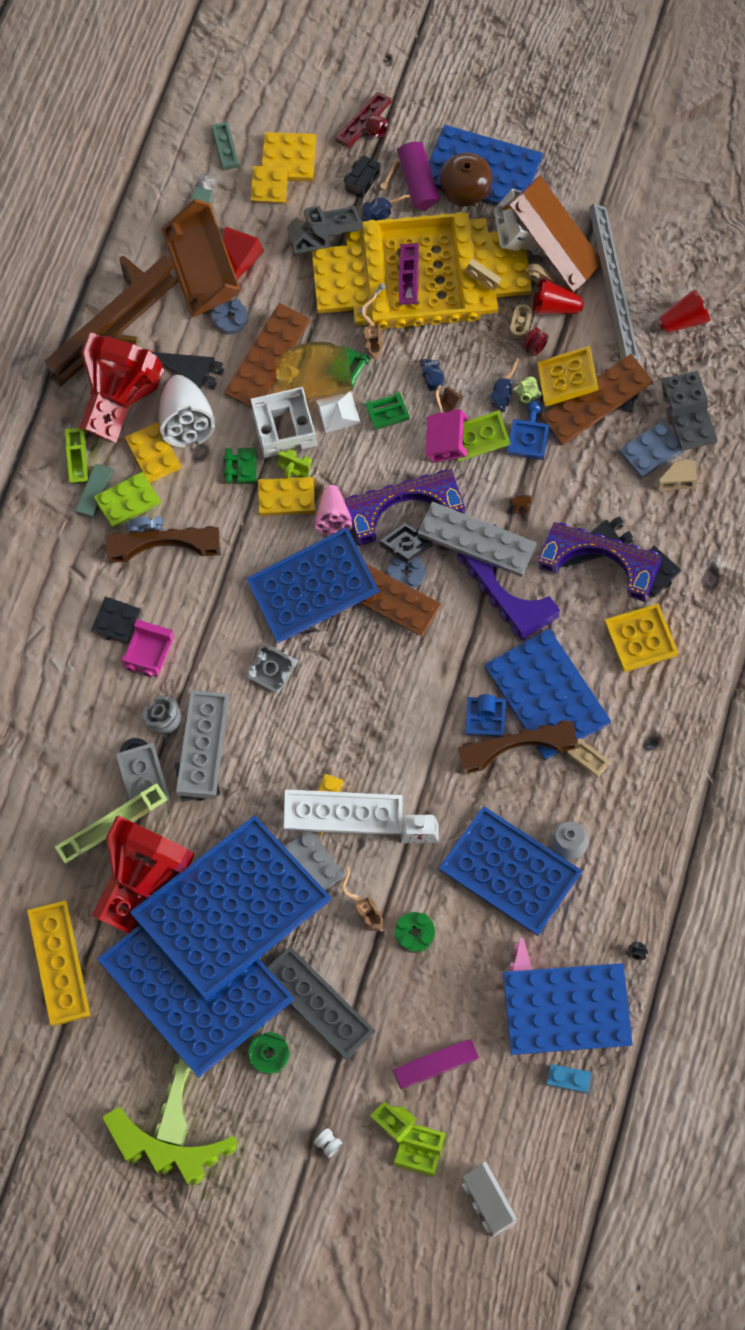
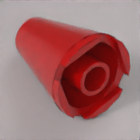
[532,278,584,314]
[658,289,711,333]

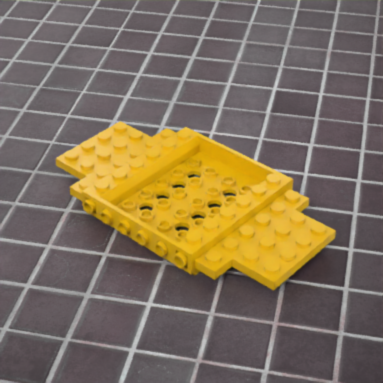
[312,212,532,330]

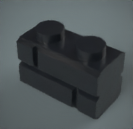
[344,155,381,198]

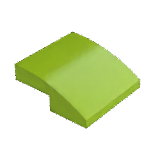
[394,1124,446,1177]

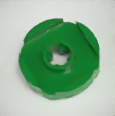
[395,912,435,953]
[248,1032,290,1075]

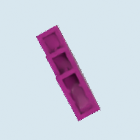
[399,243,419,305]
[393,1039,479,1090]

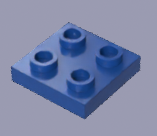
[466,694,506,738]

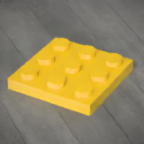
[262,132,317,182]
[537,346,599,406]
[604,603,679,673]

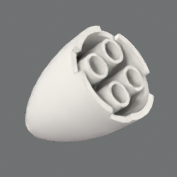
[159,375,215,448]

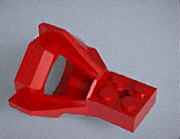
[79,333,164,443]
[91,815,195,933]

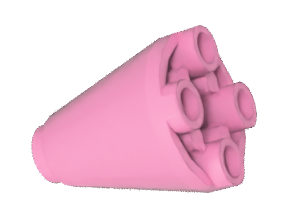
[315,485,352,537]

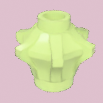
[513,377,542,403]

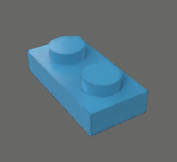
[547,1064,591,1094]

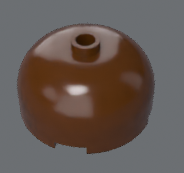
[440,153,493,206]

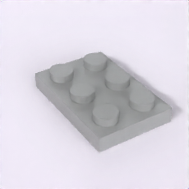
[116,743,170,801]
[284,831,345,890]

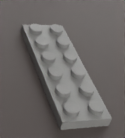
[418,502,537,577]
[176,690,229,799]

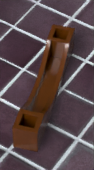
[106,526,221,563]
[458,720,579,775]

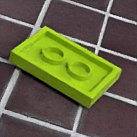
[457,410,511,462]
[94,472,161,529]

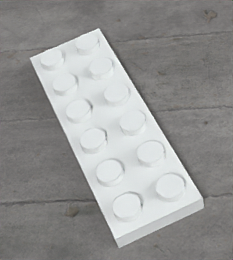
[283,790,403,835]

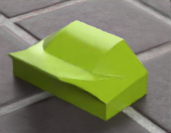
[370,1101,417,1143]

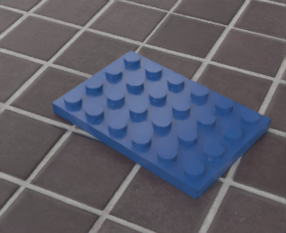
[429,124,543,206]
[246,527,380,644]
[484,628,611,760]
[439,806,583,936]
[502,963,633,1055]

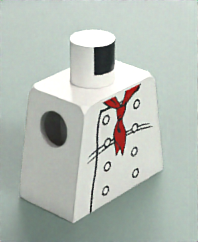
[401,815,439,843]

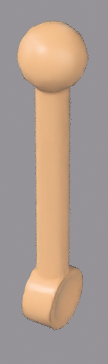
[380,160,399,191]

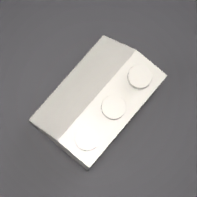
[461,1162,517,1237]

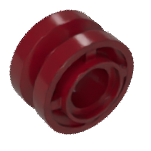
[522,327,549,356]

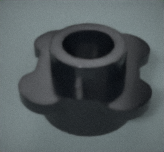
[626,942,648,960]

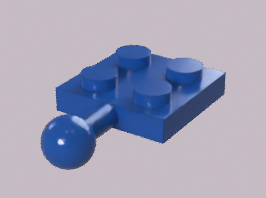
[507,400,549,460]

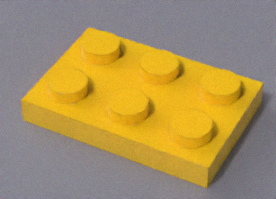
[125,422,182,483]
[258,477,315,516]

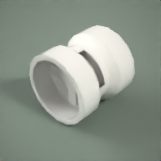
[314,1128,343,1158]

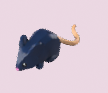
[362,195,411,222]
[490,358,519,413]
[419,359,445,413]

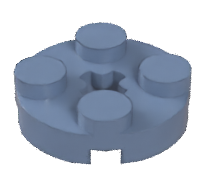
[212,300,248,334]
[125,516,163,533]
[387,556,425,589]

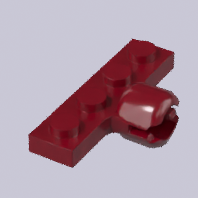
[335,91,392,148]

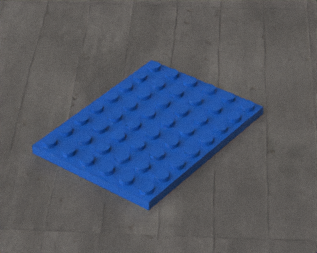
[130,815,331,1001]
[97,925,294,1078]

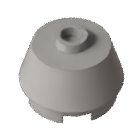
[143,695,182,734]
[549,821,589,859]

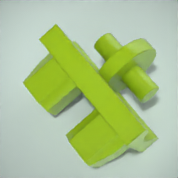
[277,449,312,478]

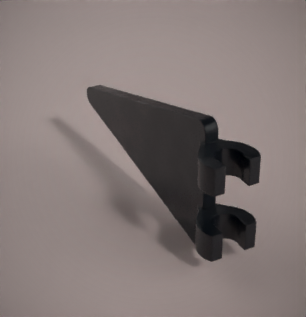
[152,352,225,390]
[561,516,633,568]

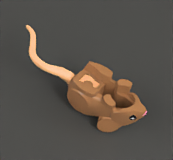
[362,293,383,360]
[342,867,383,932]

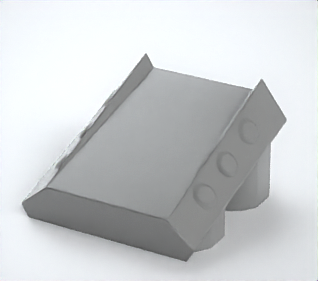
[246,644,299,694]

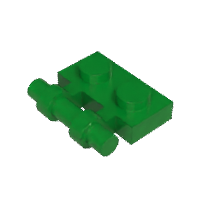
[223,448,257,484]

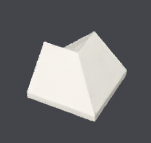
[316,391,361,433]

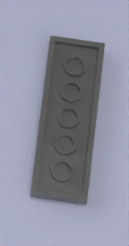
[267,946,375,1061]

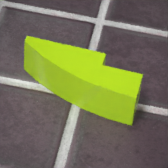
[65,428,88,483]

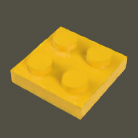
[251,166,288,204]

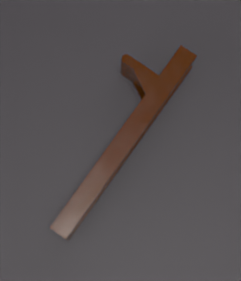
[45,255,178,387]

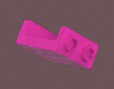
[425,409,468,463]
[121,619,174,677]

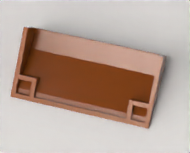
[501,175,601,292]
[161,199,241,317]

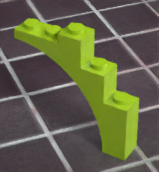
[103,1106,239,1186]

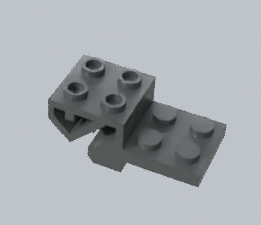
[287,206,363,254]
[662,371,718,451]

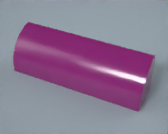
[397,142,440,211]

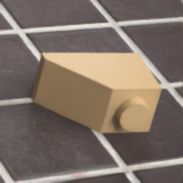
[658,459,697,491]

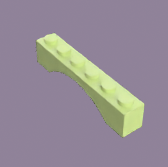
[55,783,168,864]
[155,1058,190,1147]

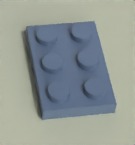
[619,420,684,479]

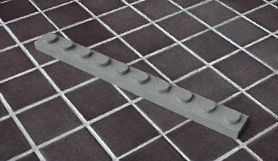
[589,203,639,361]

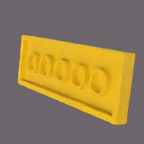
[27,900,91,1027]

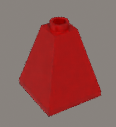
[223,226,264,280]

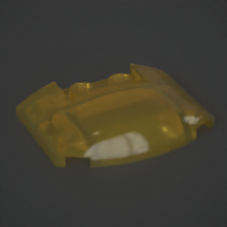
[274,342,353,399]

